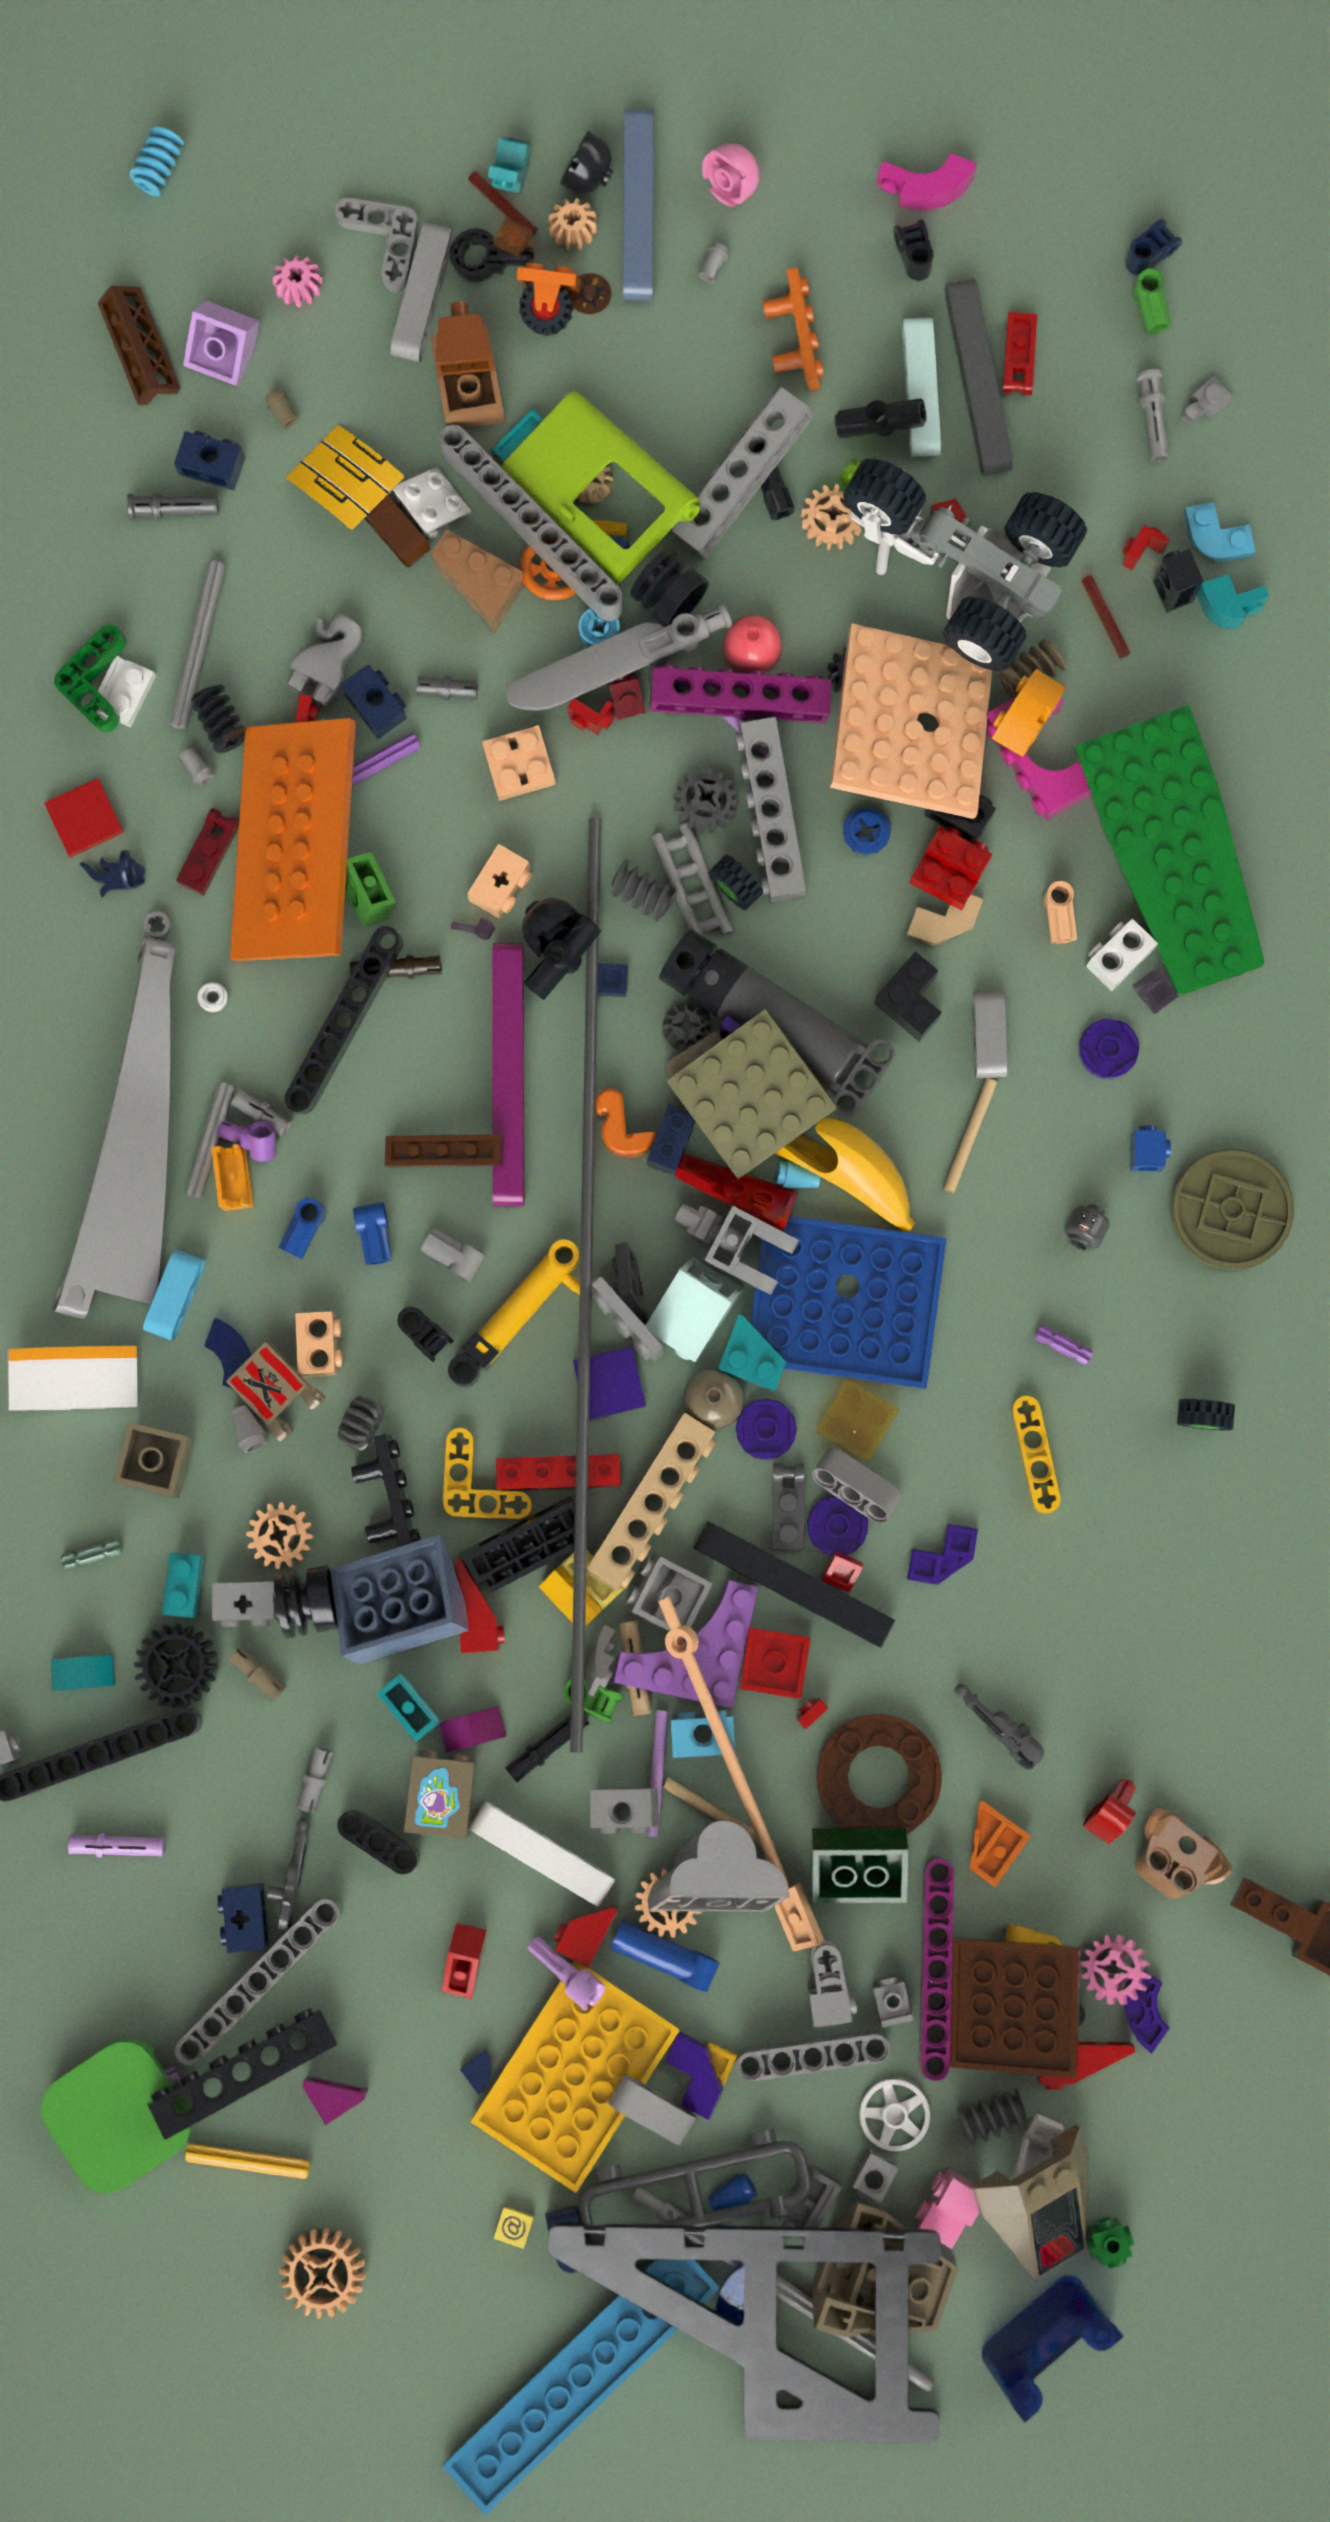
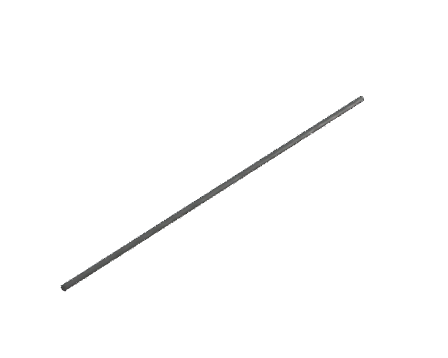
[570,817,601,1753]

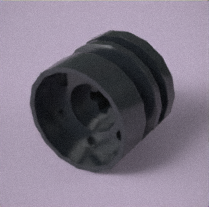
[630,548,709,626]
[273,1565,338,1638]

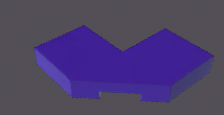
[907,1524,978,1585]
[666,2032,724,2120]

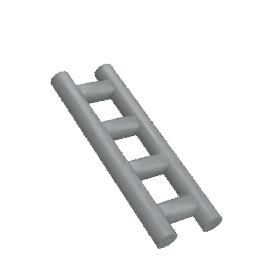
[651,822,733,936]

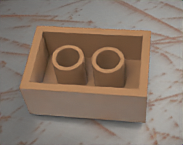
[430,325,505,430]

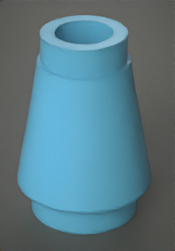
[775,1159,821,1188]

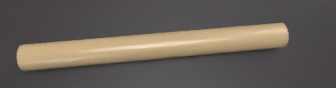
[943,1078,997,1193]
[662,1777,775,1848]

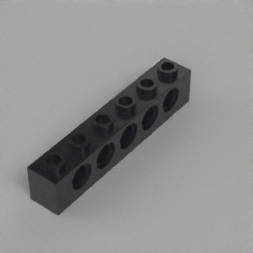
[147,2008,338,2140]

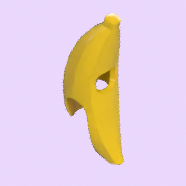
[774,1117,915,1232]

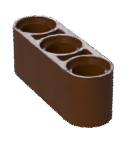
[364,495,431,568]

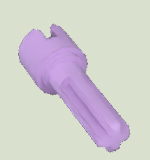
[528,1936,605,2011]

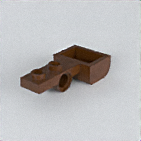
[1230,1877,1330,1976]

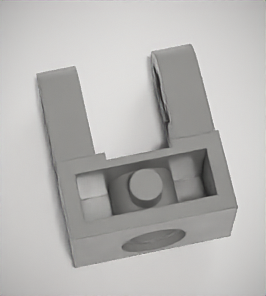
[704,1206,799,1295]
[807,1939,857,2028]

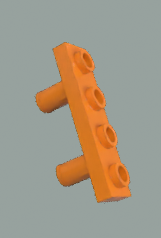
[763,267,824,391]

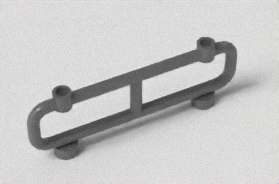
[578,2129,811,2242]

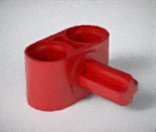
[1082,1779,1136,1844]

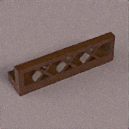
[97,286,180,405]

